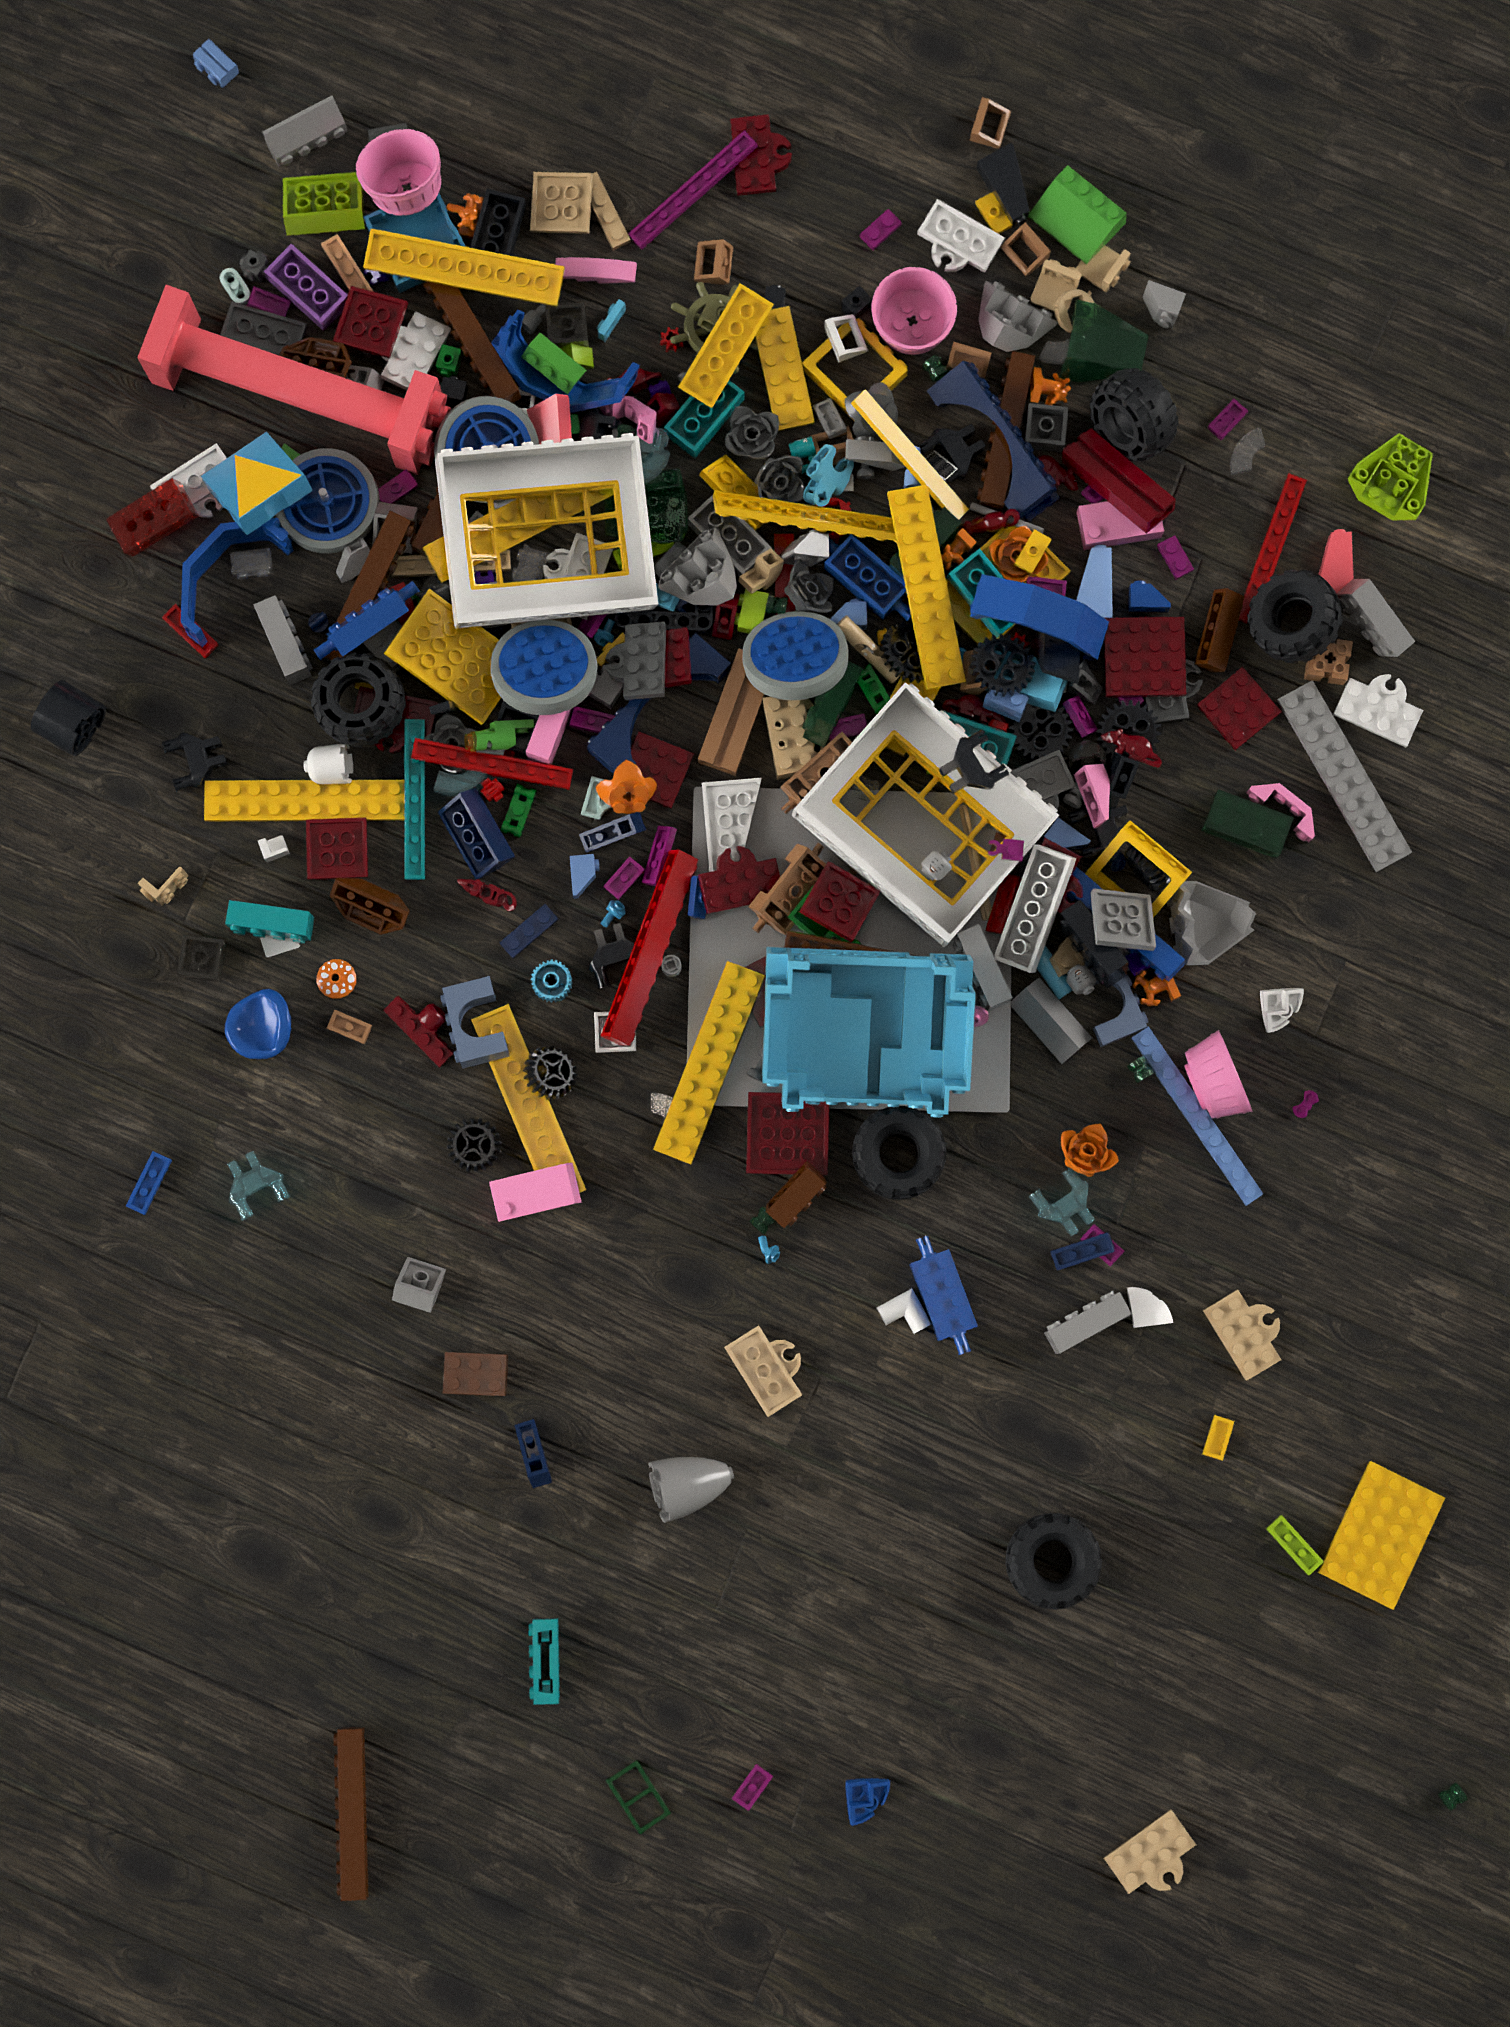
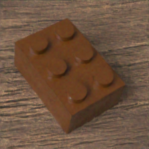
[766,1161,826,1228]
[443,1352,508,1396]

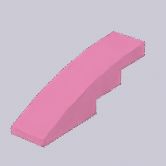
[555,258,637,284]

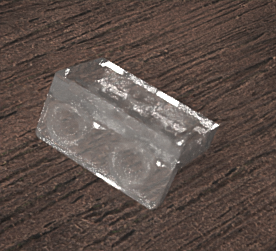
[512,544,549,582]
[230,548,273,580]

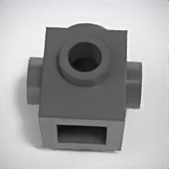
[240,250,269,283]

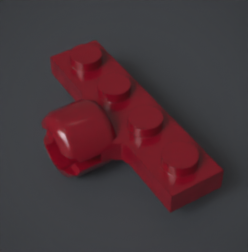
[383,996,454,1068]

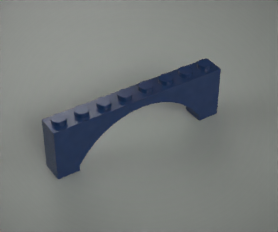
[927,361,1057,518]
[587,633,731,774]

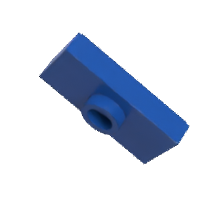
[688,876,706,919]

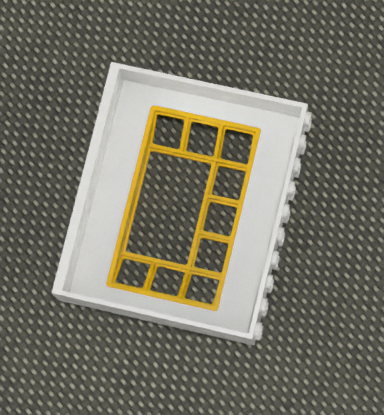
[435,433,658,629]
[792,682,1059,947]

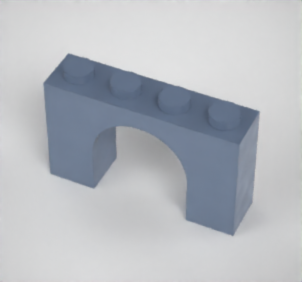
[1085,965,1148,1047]
[440,976,510,1069]

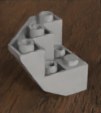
[978,281,1058,352]
[658,527,737,605]

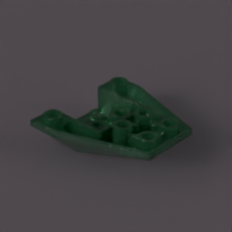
[1060,299,1149,382]
[605,468,688,544]

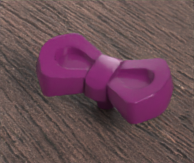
[1292,1090,1319,1118]

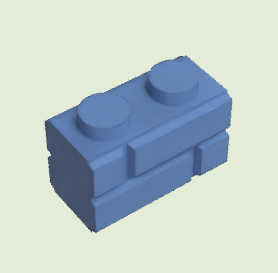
[193,39,239,87]
[982,690,1029,722]

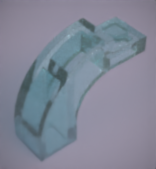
[642,427,670,483]
[433,770,490,797]

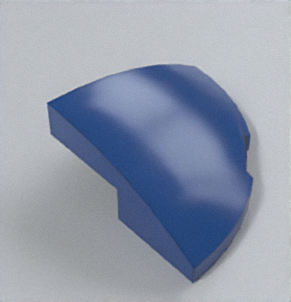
[845,1778,890,1826]

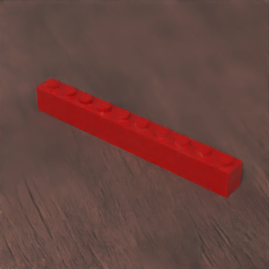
[601,850,699,1046]

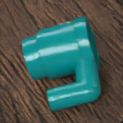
[789,436,816,473]

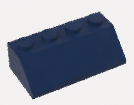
[438,788,515,879]

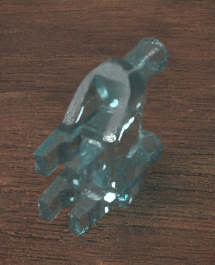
[228,1151,290,1221]
[1028,1168,1095,1236]

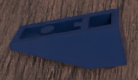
[579,812,646,853]
[515,1419,553,1488]

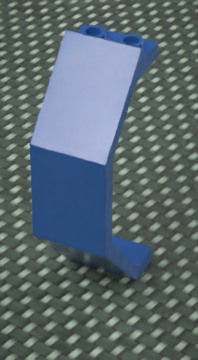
[491,310,640,413]
[181,518,293,647]
[970,574,1109,661]

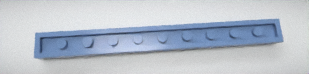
[1131,1026,1263,1206]

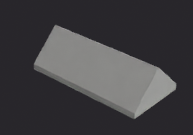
[1011,978,1092,1064]

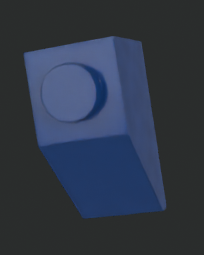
[1128,581,1171,612]

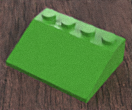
[1028,165,1127,265]

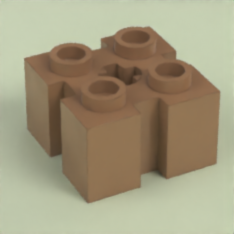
[1304,639,1353,685]

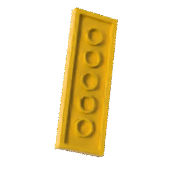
[678,283,774,408]
[755,306,815,431]

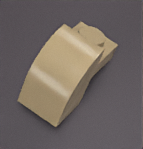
[738,548,784,594]

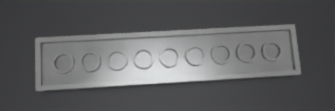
[1277,680,1412,872]

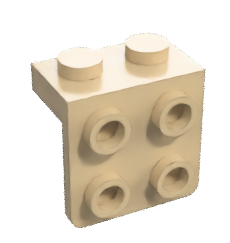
[1076,245,1131,293]
[1030,259,1082,312]
[138,867,188,906]

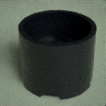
[31,680,106,756]

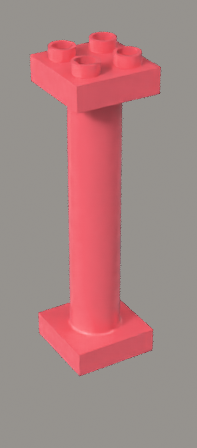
[137,285,451,475]

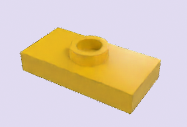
[975,192,1012,234]
[1014,529,1052,574]
[597,632,625,670]
[1202,1415,1235,1461]

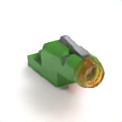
[464,719,534,755]

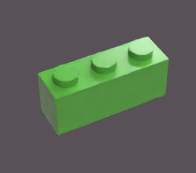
[521,333,587,395]

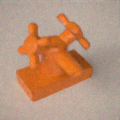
[447,193,484,240]
[1029,367,1071,405]
[941,528,976,571]
[1132,970,1181,1006]

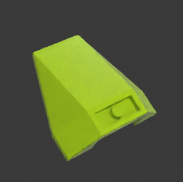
[1348,433,1433,520]

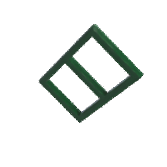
[606,1760,671,1835]

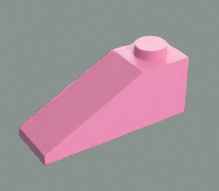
[1074,764,1110,828]

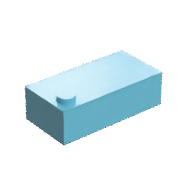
[979,651,1068,712]

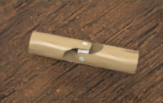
[837,615,901,684]

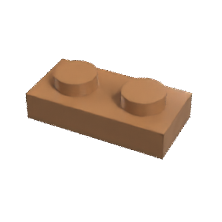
[327,1010,372,1044]

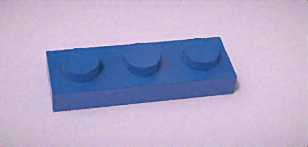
[126,1151,172,1215]

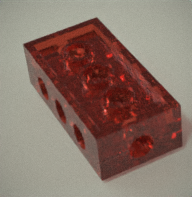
[106,478,199,556]

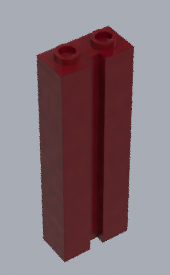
[1062,428,1176,534]

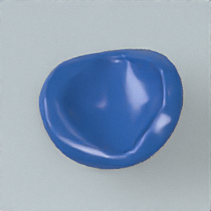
[225,989,291,1059]

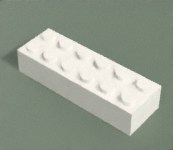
[994,844,1077,973]

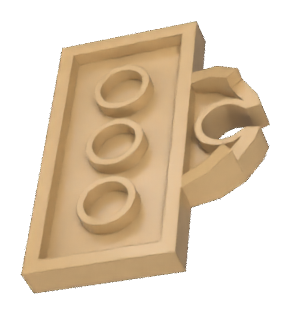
[1203,1290,1281,1381]
[724,1325,802,1417]
[1104,1809,1196,1894]

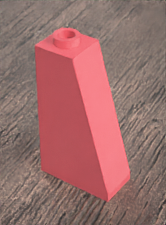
[527,394,572,444]
[1311,529,1354,607]

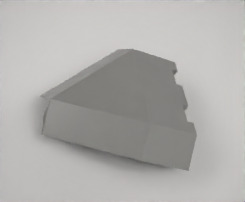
[1167,881,1256,965]

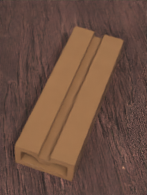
[698,648,765,776]

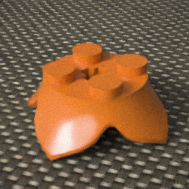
[988,526,1048,583]
[596,759,657,814]
[1061,1124,1119,1177]

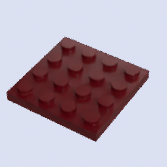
[1104,617,1186,698]
[746,1092,829,1175]

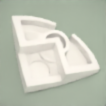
[1260,988,1304,1033]
[1127,1287,1173,1328]

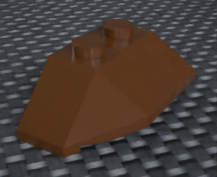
[279,337,352,378]
[330,878,410,935]

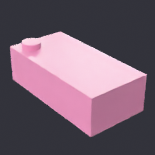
[1076,501,1164,551]
[526,708,573,765]
[489,1163,581,1222]

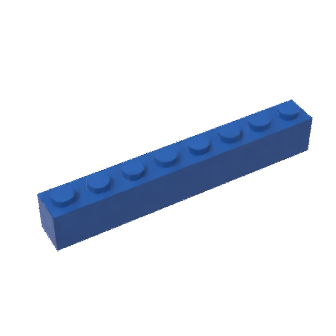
[1067,867,1185,982]

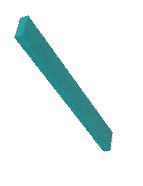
[404,719,425,880]

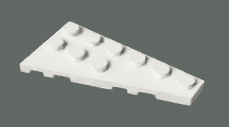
[702,778,762,872]

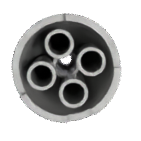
[648,1457,734,1523]

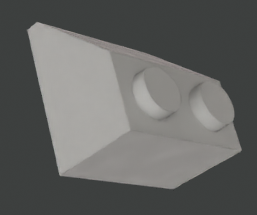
[1142,280,1186,328]
[373,502,418,554]
[779,530,829,567]
[392,1257,446,1313]

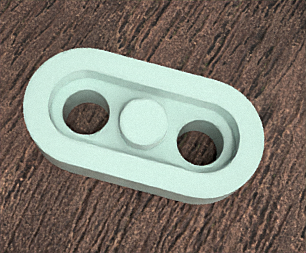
[220,268,251,305]

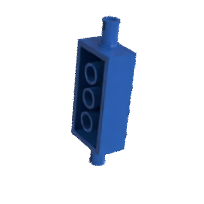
[824,534,911,622]
[313,581,420,660]
[909,1235,978,1355]

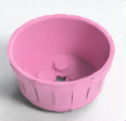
[356,129,441,216]
[871,267,957,355]
[1184,1030,1252,1119]

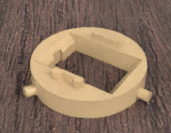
[1053,289,1096,336]

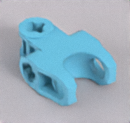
[803,444,854,507]

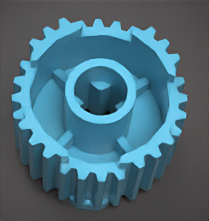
[531,959,572,1003]

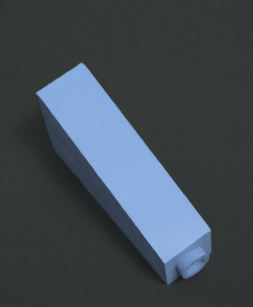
[1076,545,1112,618]

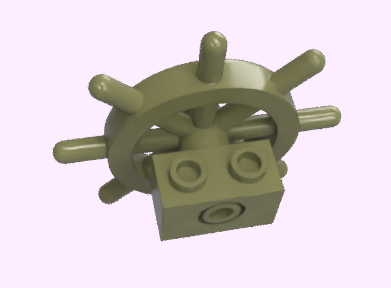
[671,282,758,373]

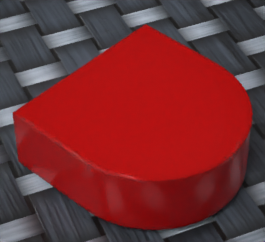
[988,720,1008,732]

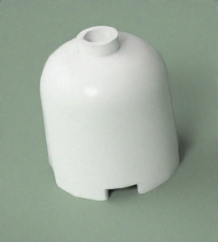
[304,744,353,784]

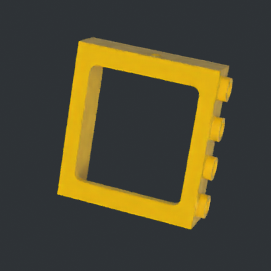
[802,318,908,421]
[1085,820,1192,918]

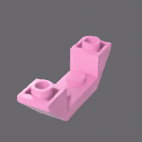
[600,396,656,444]
[1246,783,1315,842]

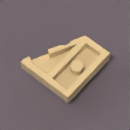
[1049,937,1085,977]

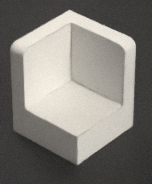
[258,836,290,863]

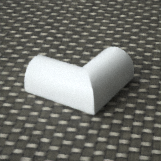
[594,1012,636,1053]
[876,1288,932,1334]

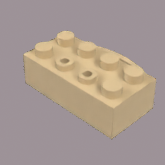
[762,697,825,780]

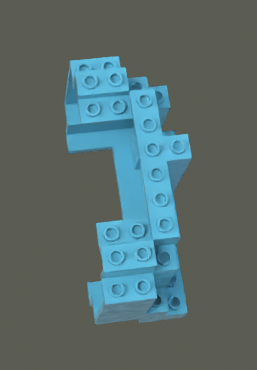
[762,947,976,1117]

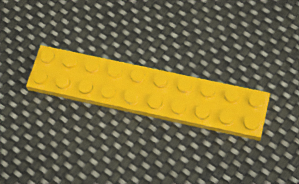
[363,228,565,307]
[887,484,966,690]
[423,488,614,583]
[713,490,897,543]
[204,780,404,822]
[653,961,765,1165]
[471,1004,586,1193]

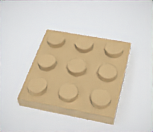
[530,172,593,234]

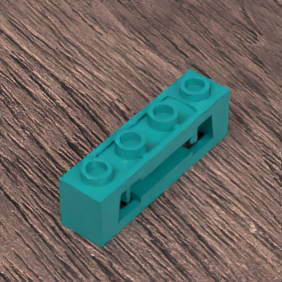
[529,1618,560,1704]

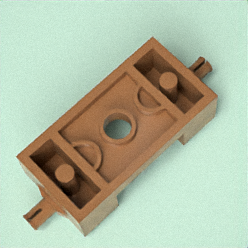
[780,732,852,814]
[749,843,826,935]

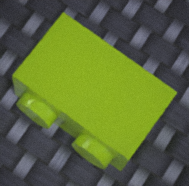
[734,589,769,634]

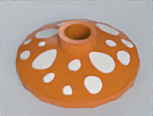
[317,959,356,999]

